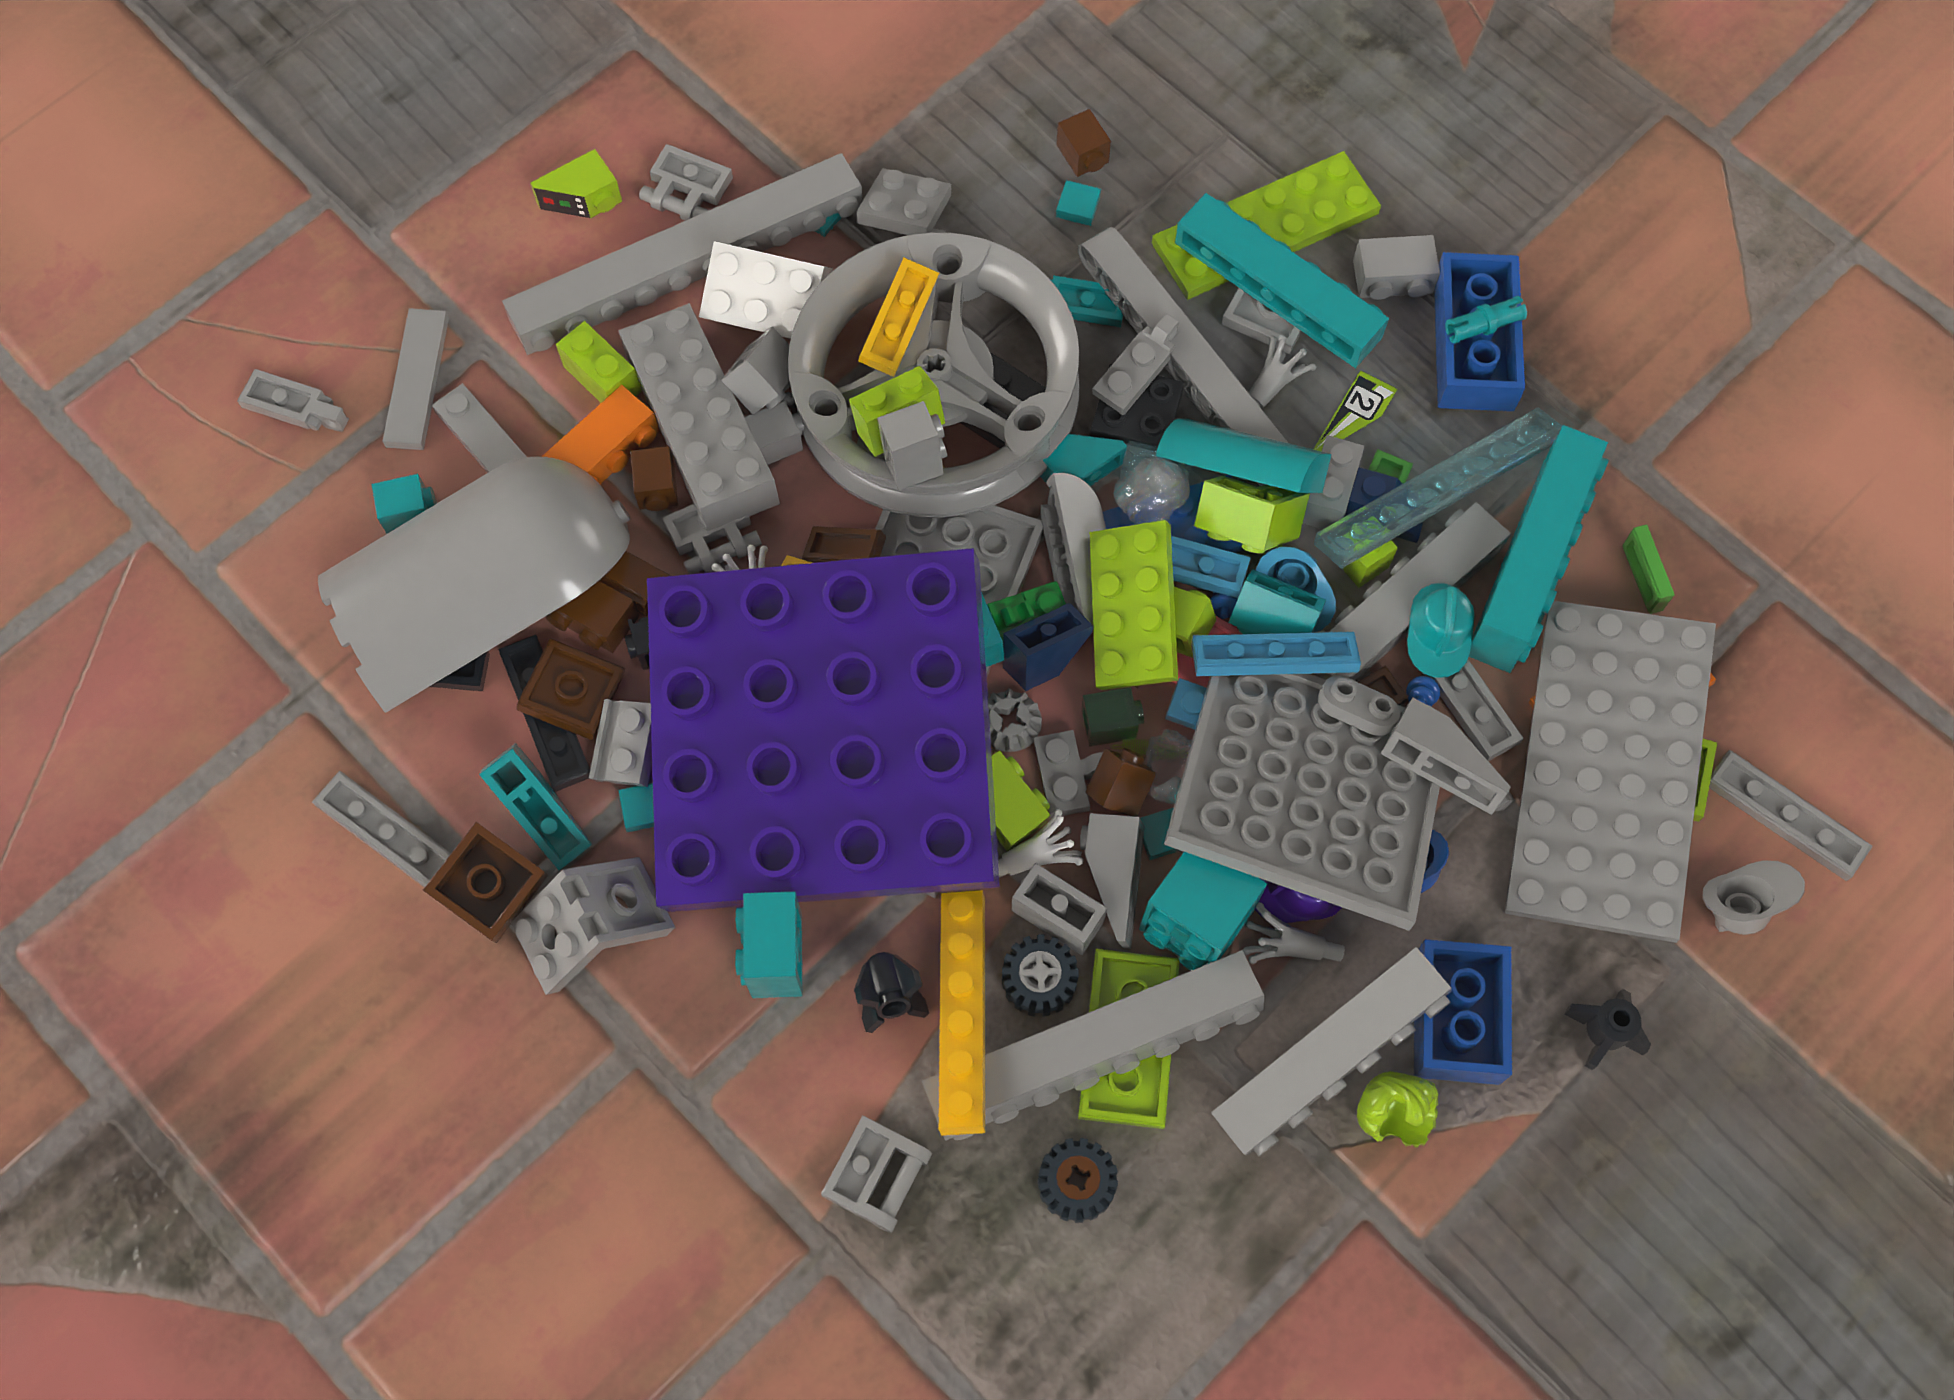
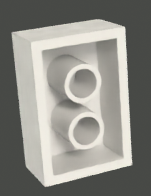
[699,241,833,338]

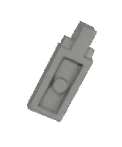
[1092,314,1179,415]
[237,369,349,432]

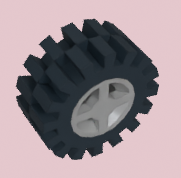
[1002,934,1079,1017]

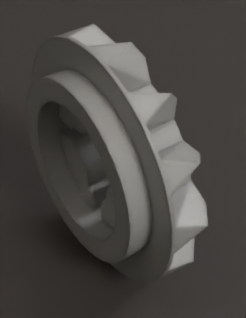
[988,688,1042,752]

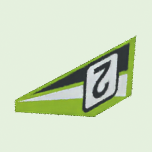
[1313,370,1397,451]

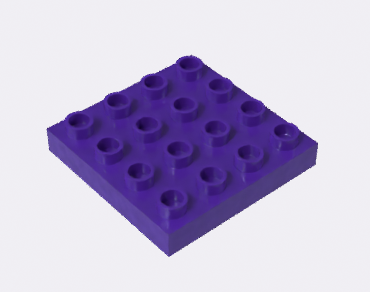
[647,548,1000,912]

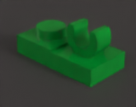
[987,581,1066,641]

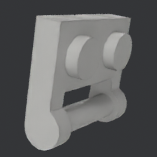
[821,1115,932,1233]

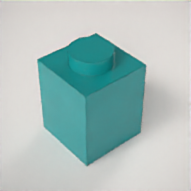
[371,474,437,534]

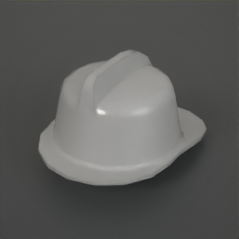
[1703,860,1805,935]

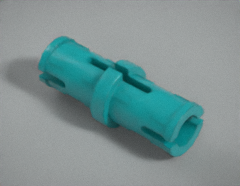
[1445,296,1527,344]

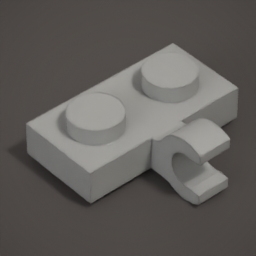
[1034,730,1103,818]

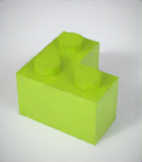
[1194,475,1310,553]

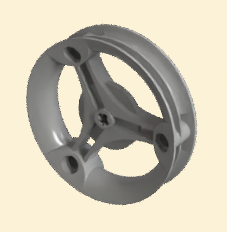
[788,232,1079,517]

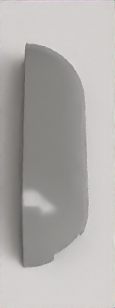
[1041,473,1106,625]

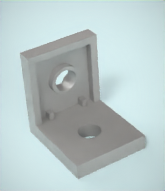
[511,857,676,995]

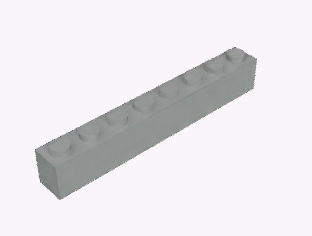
[922,950,1264,1141]

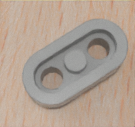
[1318,676,1400,736]

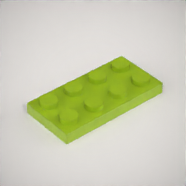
[1090,520,1178,690]

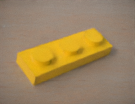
[858,257,939,377]

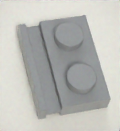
[589,699,652,787]

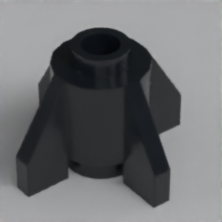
[854,952,929,1033]
[1564,989,1651,1070]

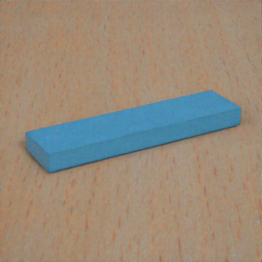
[1191,632,1361,676]

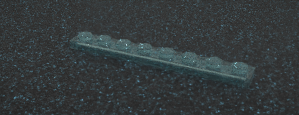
[1314,407,1562,569]

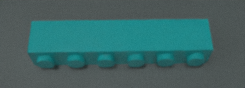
[1175,193,1389,369]

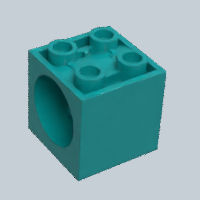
[1139,852,1267,971]

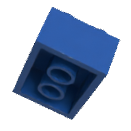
[1414,939,1512,1085]

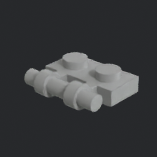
[639,144,733,221]
[662,504,762,574]

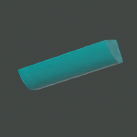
[1156,419,1332,493]

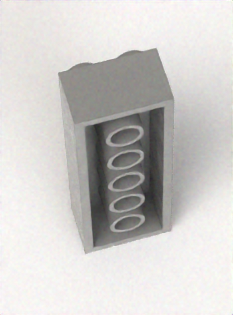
[618,303,780,531]

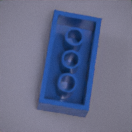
[1434,252,1525,412]

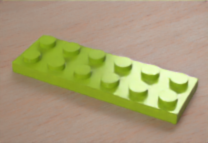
[1151,151,1381,300]

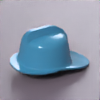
[1256,546,1336,633]

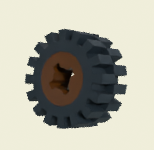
[1038,1138,1118,1223]

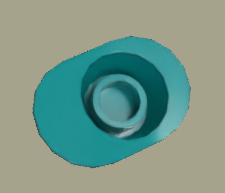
[1407,583,1475,678]

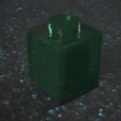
[1081,687,1144,747]

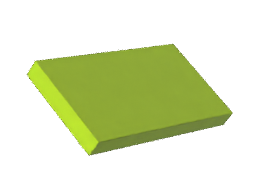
[1078,949,1179,1129]

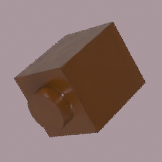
[1056,109,1111,177]
[630,446,678,511]
[1085,748,1157,817]

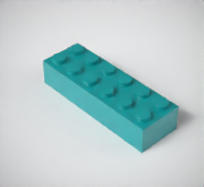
[1469,425,1609,673]

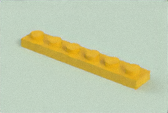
[938,890,985,1136]

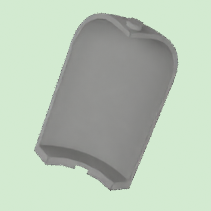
[318,457,631,713]

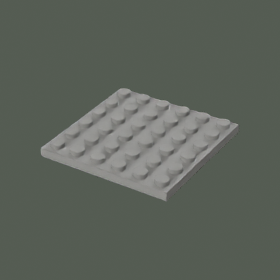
[1164,674,1440,931]

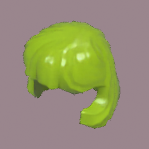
[1357,1071,1439,1148]

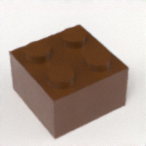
[423,822,548,943]

